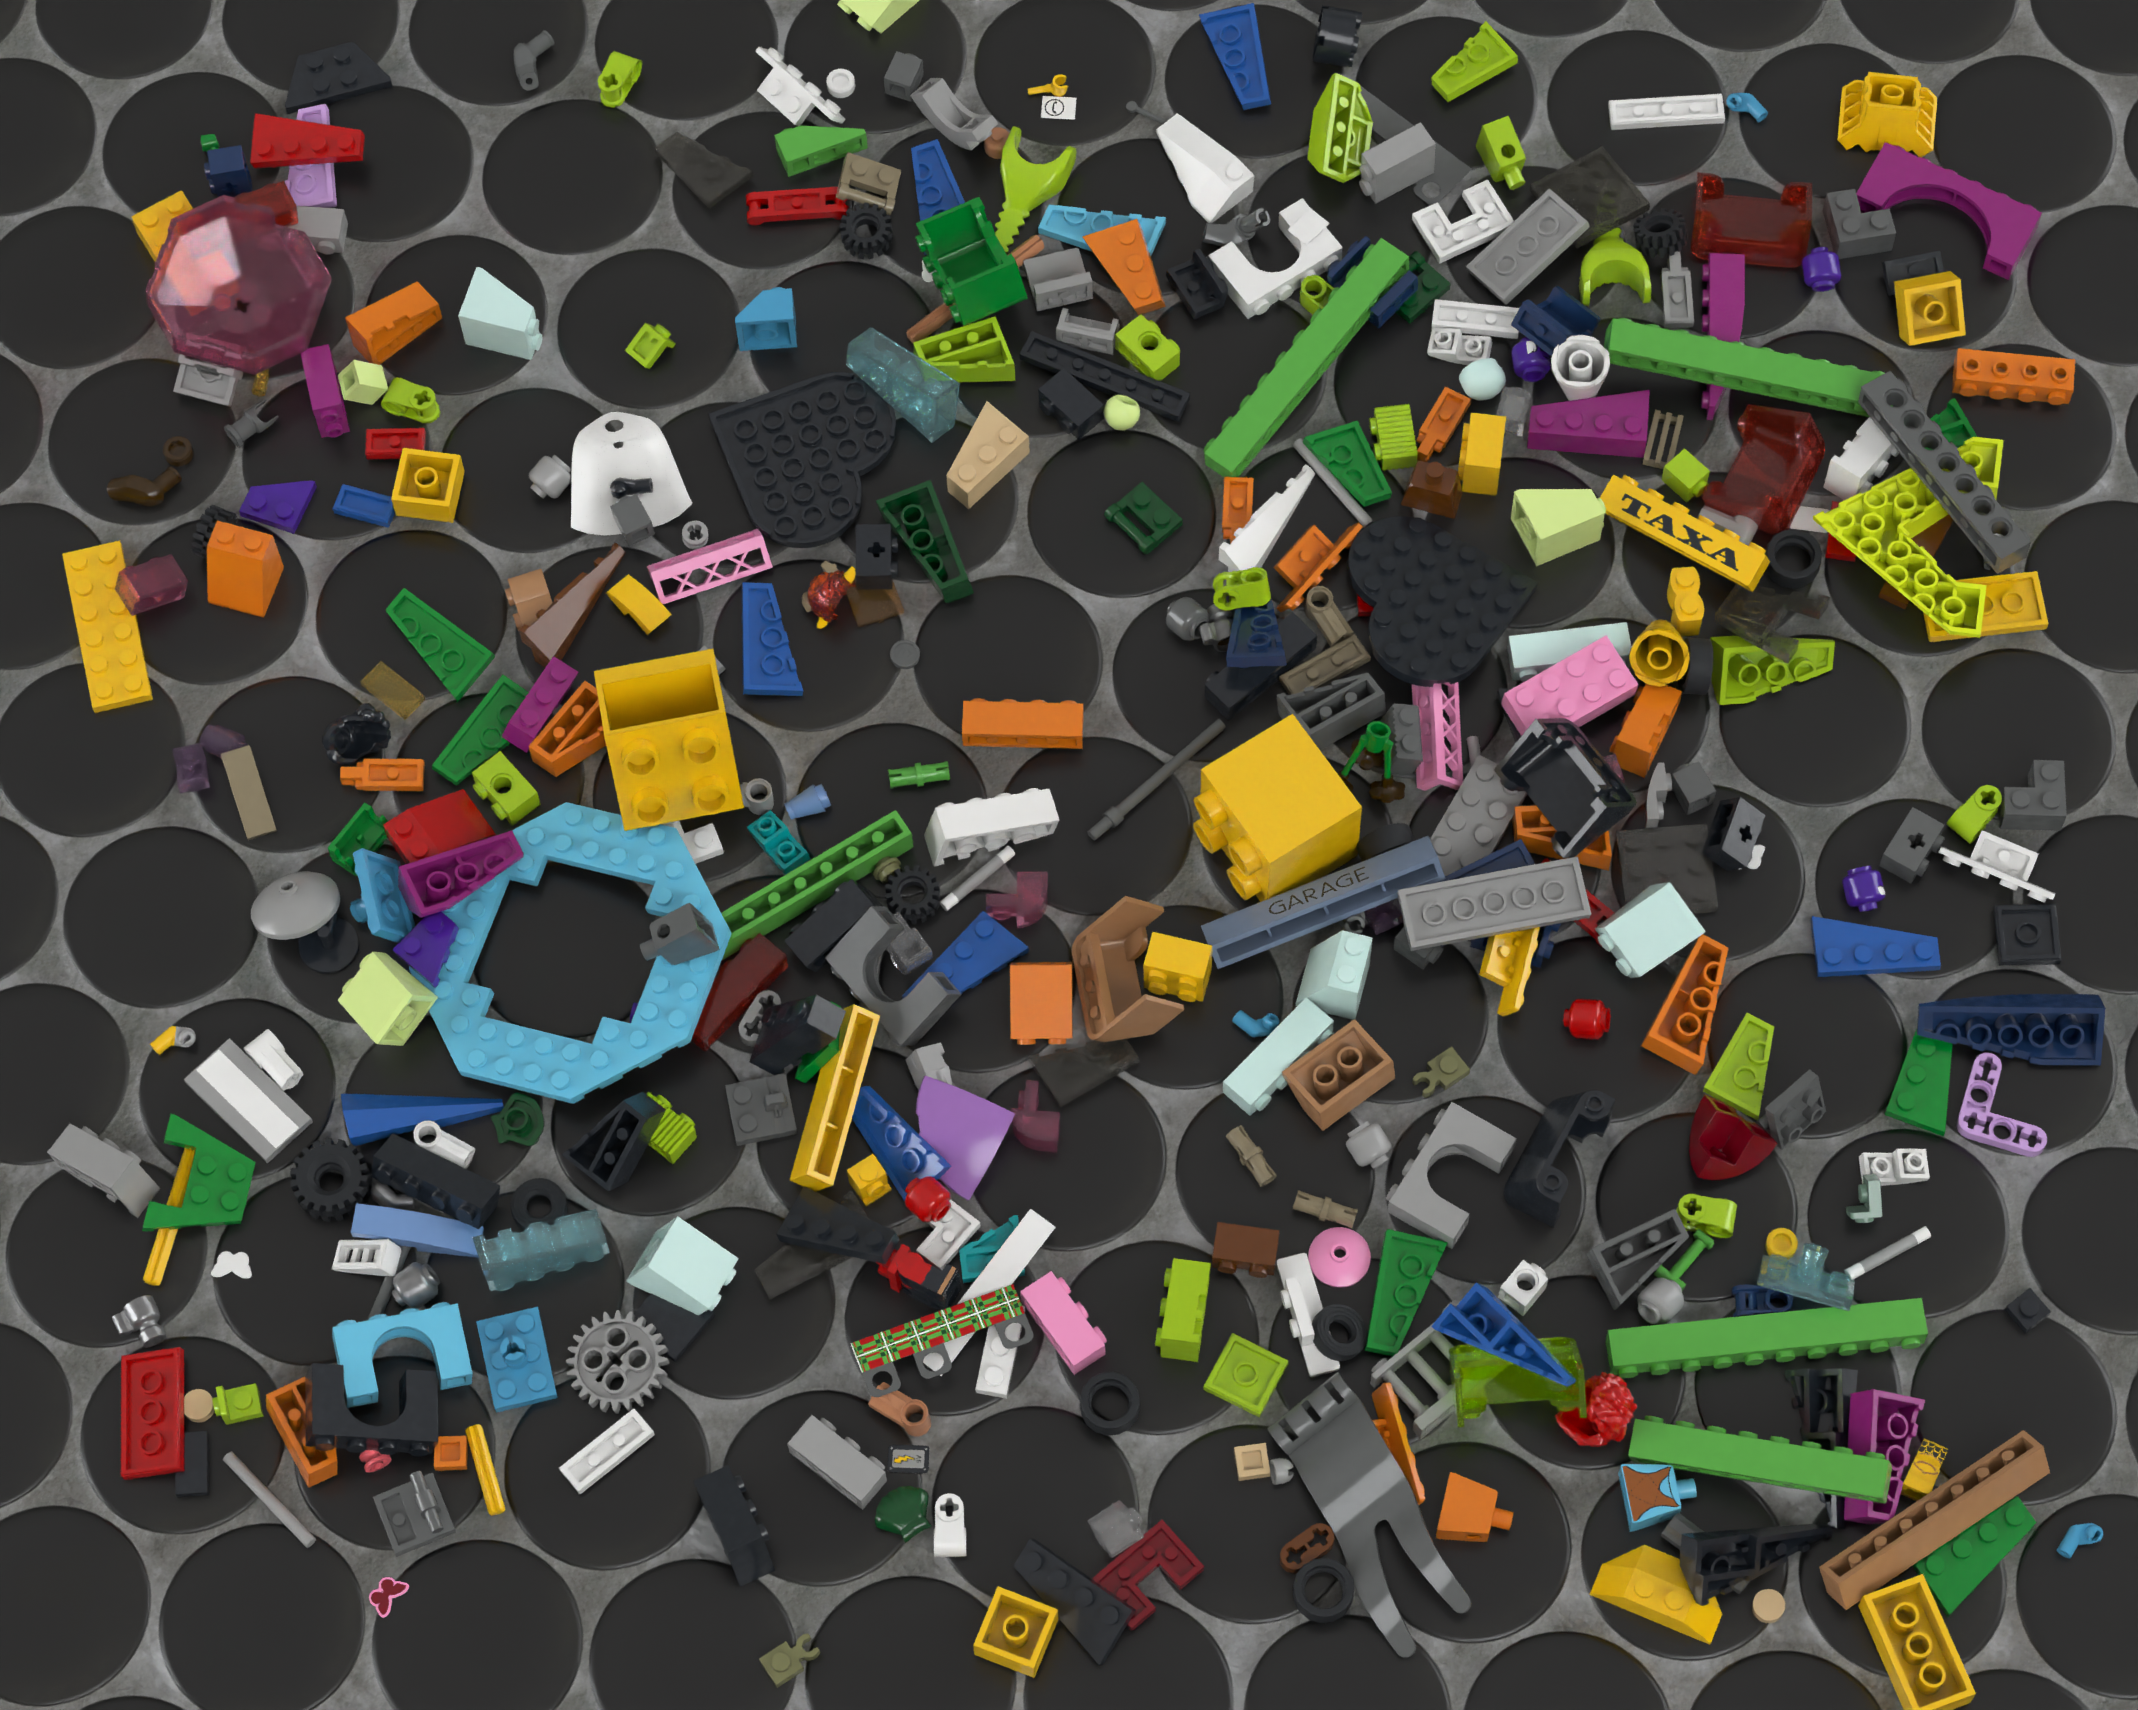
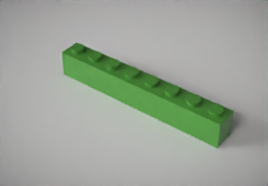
[721,810,913,960]
[1628,1416,1892,1504]

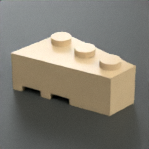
[946,401,1030,509]

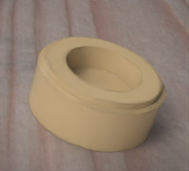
[184,1389,214,1423]
[1752,1589,1785,1623]

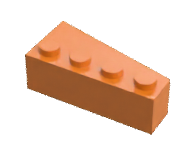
[1641,934,1728,1075]

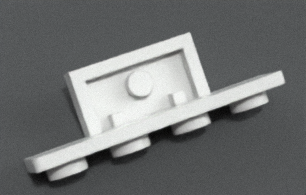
[756,47,845,126]
[1939,830,2056,903]
[1276,1253,1340,1377]

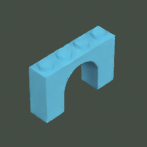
[332,1302,473,1408]

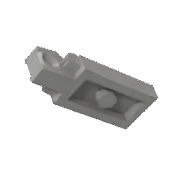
[1660,252,1694,328]

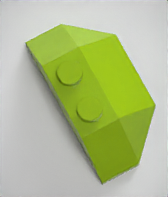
[1307,73,1373,183]

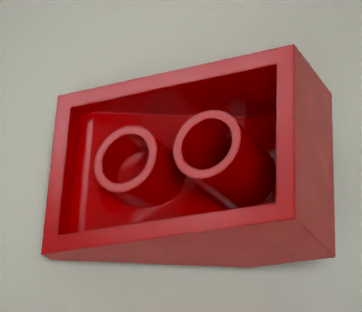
[383,789,496,864]

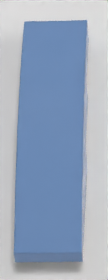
[351,1203,484,1258]

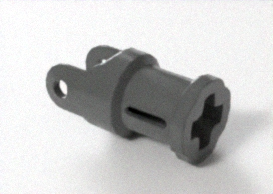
[224,399,279,448]

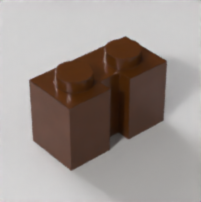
[1212,1222,1280,1278]

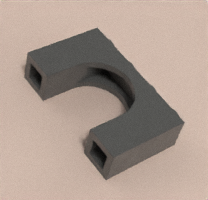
[825,906,962,1046]

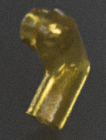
[247,353,270,397]

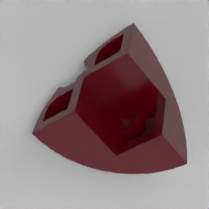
[1689,1094,1778,1180]

